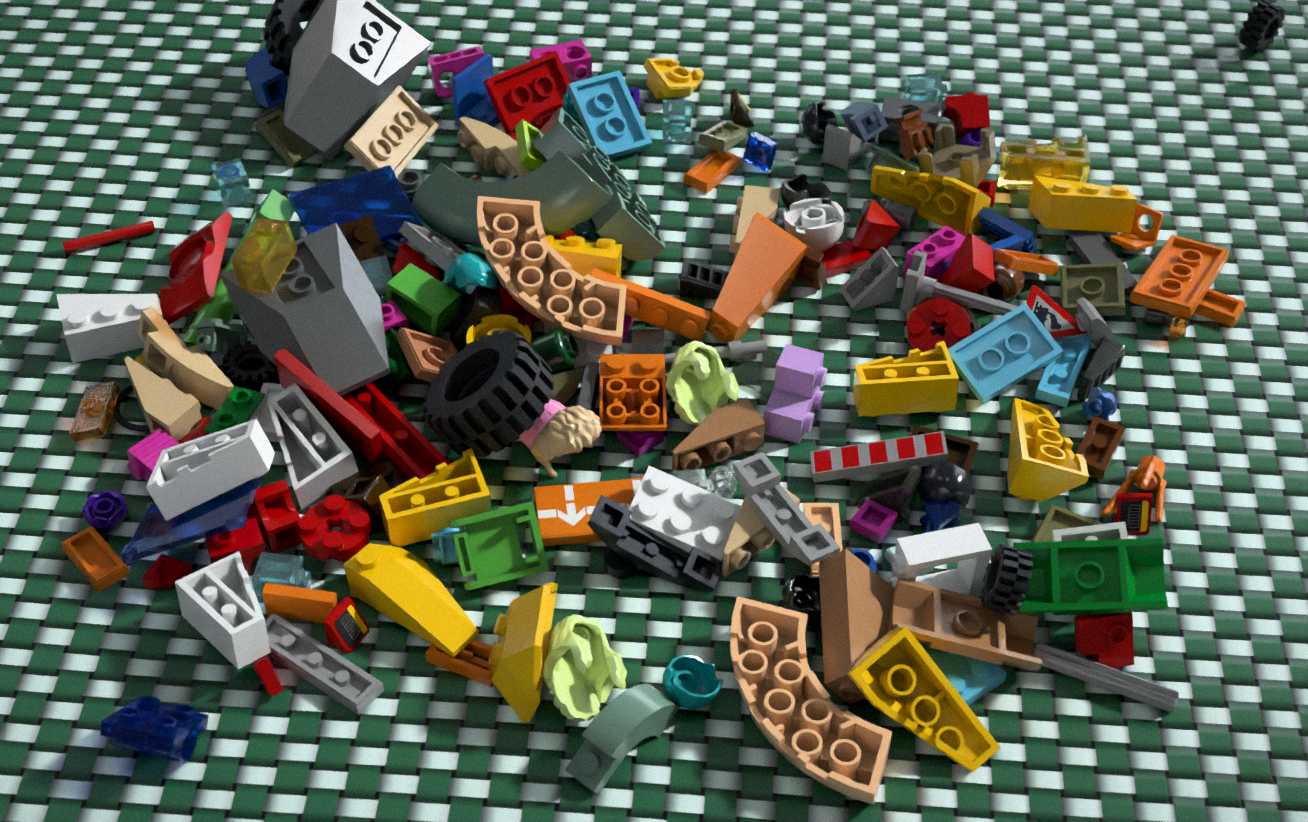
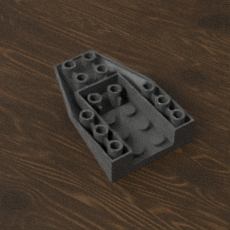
[282,0,431,161]
[220,223,390,396]

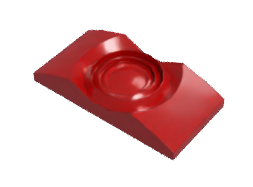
[159,212,233,325]

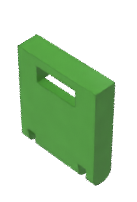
[449,501,549,591]

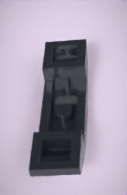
[587,495,723,592]

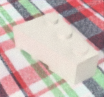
[267,383,358,510]
[175,551,271,669]

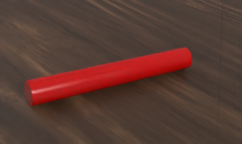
[62,221,156,254]

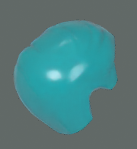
[443,253,498,294]

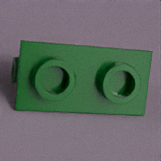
[204,386,265,434]

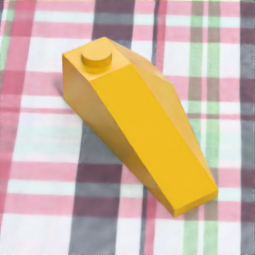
[870,166,991,237]
[1007,398,1089,502]
[343,543,479,657]
[848,626,1001,772]

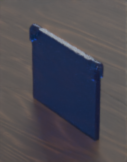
[288,165,424,241]
[121,475,264,564]

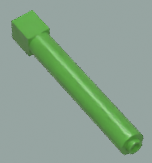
[182,189,298,356]

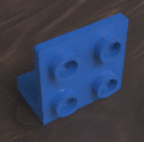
[452,54,501,127]

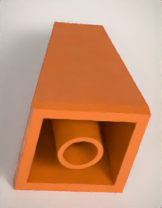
[706,212,807,344]

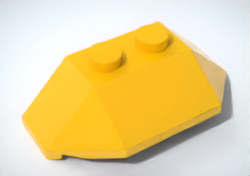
[488,582,558,723]

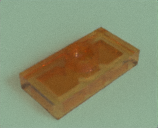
[69,381,120,442]

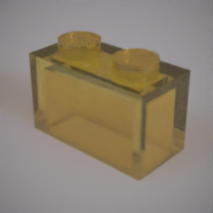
[231,218,298,293]

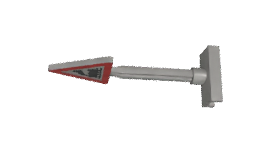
[899,250,1088,341]

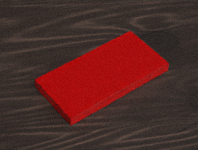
[274,348,384,464]

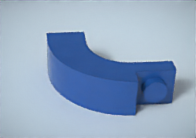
[245,46,288,108]

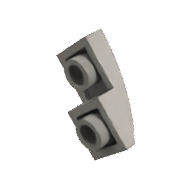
[1075,297,1117,347]

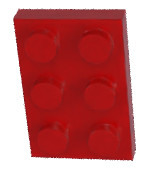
[483,51,571,133]

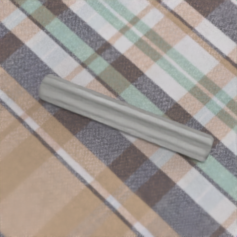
[1033,642,1179,712]

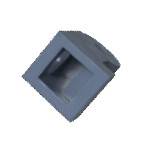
[840,101,888,142]

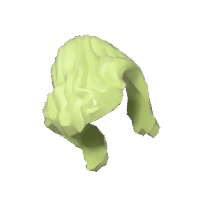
[665,340,739,427]
[542,614,627,722]

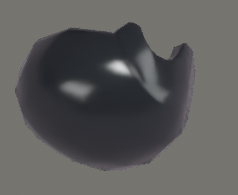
[801,102,838,145]
[918,461,971,516]
[782,573,821,626]

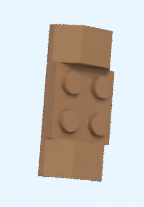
[889,578,1042,671]

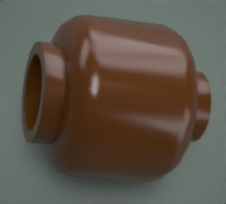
[981,262,1025,303]

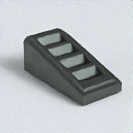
[680,260,729,299]
[450,286,501,349]
[1077,337,1126,402]

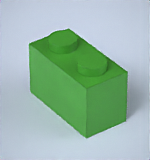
[385,263,461,336]

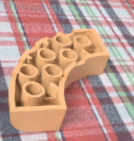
[477,196,627,346]
[730,596,892,805]

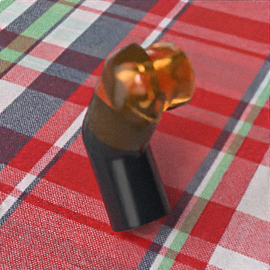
[1144,308,1189,338]

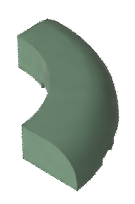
[534,107,666,261]
[411,150,613,249]

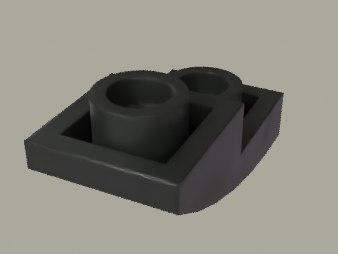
[632,329,664,354]

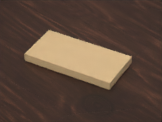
[344,85,439,188]

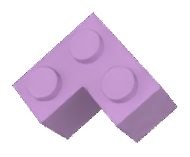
[763,344,827,444]

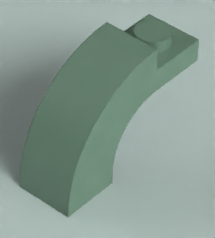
[565,684,680,794]

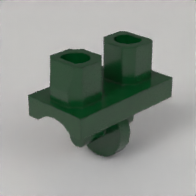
[379,328,414,394]

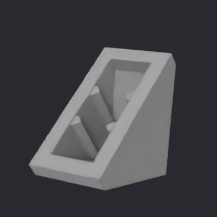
[822,124,869,171]
[839,246,899,311]

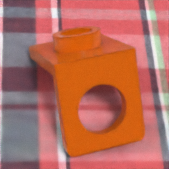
[1110,204,1164,252]

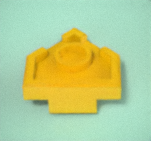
[643,58,704,99]

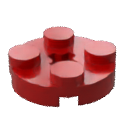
[906,297,971,353]
[298,495,371,561]

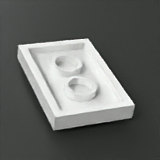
[628,466,741,561]

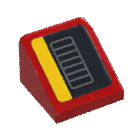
[1111,493,1153,535]
[324,596,370,653]

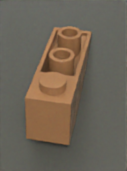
[672,397,765,477]

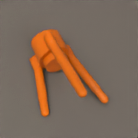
[1101,455,1167,522]

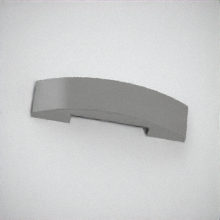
[733,451,840,565]

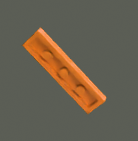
[590,268,712,342]

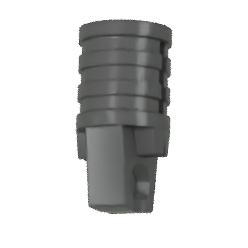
[861,198,918,233]

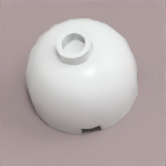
[783,198,844,252]

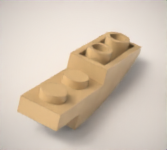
[458,117,532,179]
[137,308,234,410]

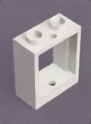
[887,523,992,597]

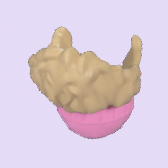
[519,399,602,478]

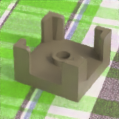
[918,123,996,189]

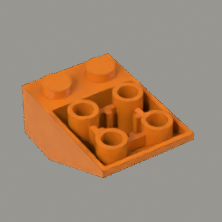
[599,354,667,431]

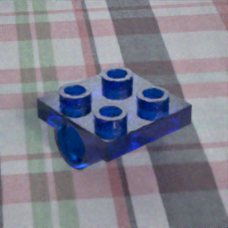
[100,696,209,764]

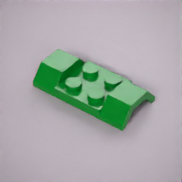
[1013,538,1168,615]

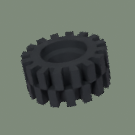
[1239,0,1285,53]
[222,340,281,392]
[981,544,1033,616]

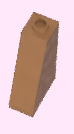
[819,549,895,704]

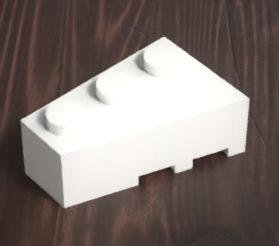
[56,294,163,363]
[146,419,275,521]

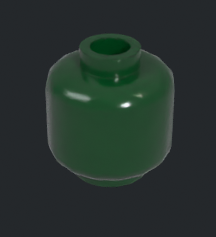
[532,329,579,373]

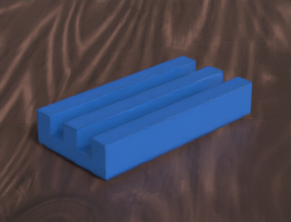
[978,207,1037,253]

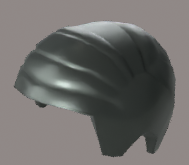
[780,174,832,211]

